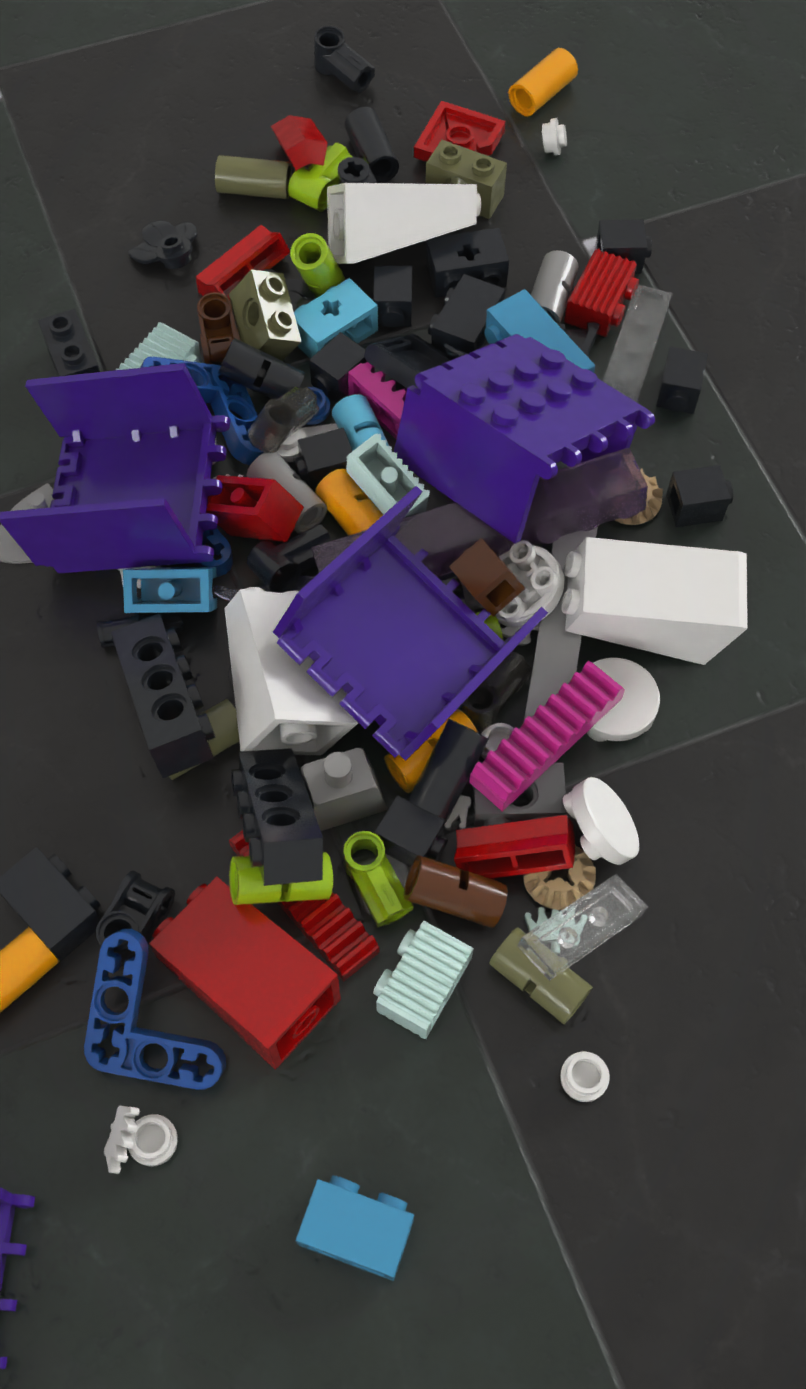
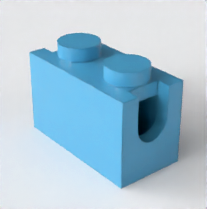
[123,567,217,613]
[296,1175,414,1281]

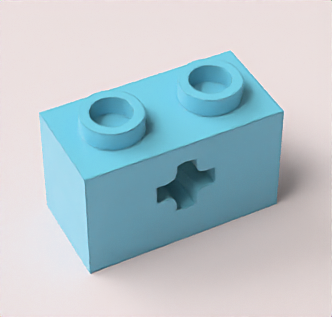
[294,278,378,359]

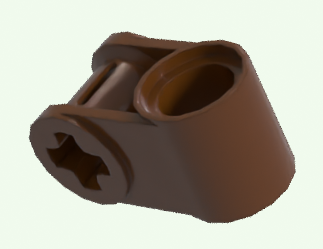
[197,293,240,364]

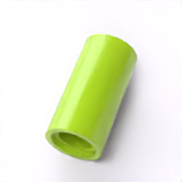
[290,233,345,298]
[229,852,333,905]

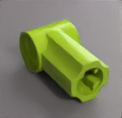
[288,142,353,212]
[343,831,413,927]

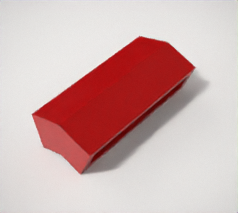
[271,115,328,171]
[195,225,290,300]
[454,815,575,878]

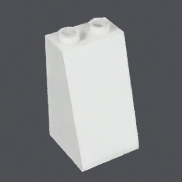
[327,183,481,264]
[562,537,747,665]
[224,587,358,755]

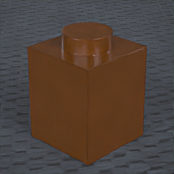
[449,538,526,617]

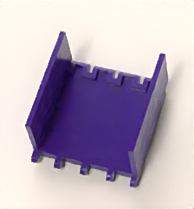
[394,334,655,544]
[0,363,230,573]
[273,486,548,761]

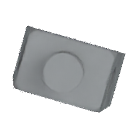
[300,748,388,831]

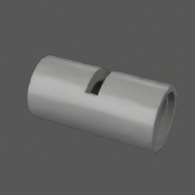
[531,251,579,324]
[247,451,327,534]

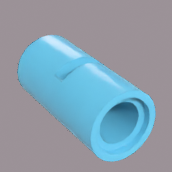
[332,394,390,451]

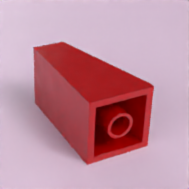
[149,877,341,1070]

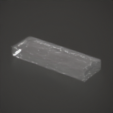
[517,874,648,981]

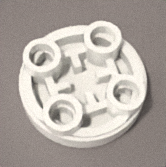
[496,540,564,628]
[587,658,660,742]
[563,777,639,865]

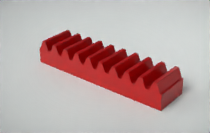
[229,830,380,982]

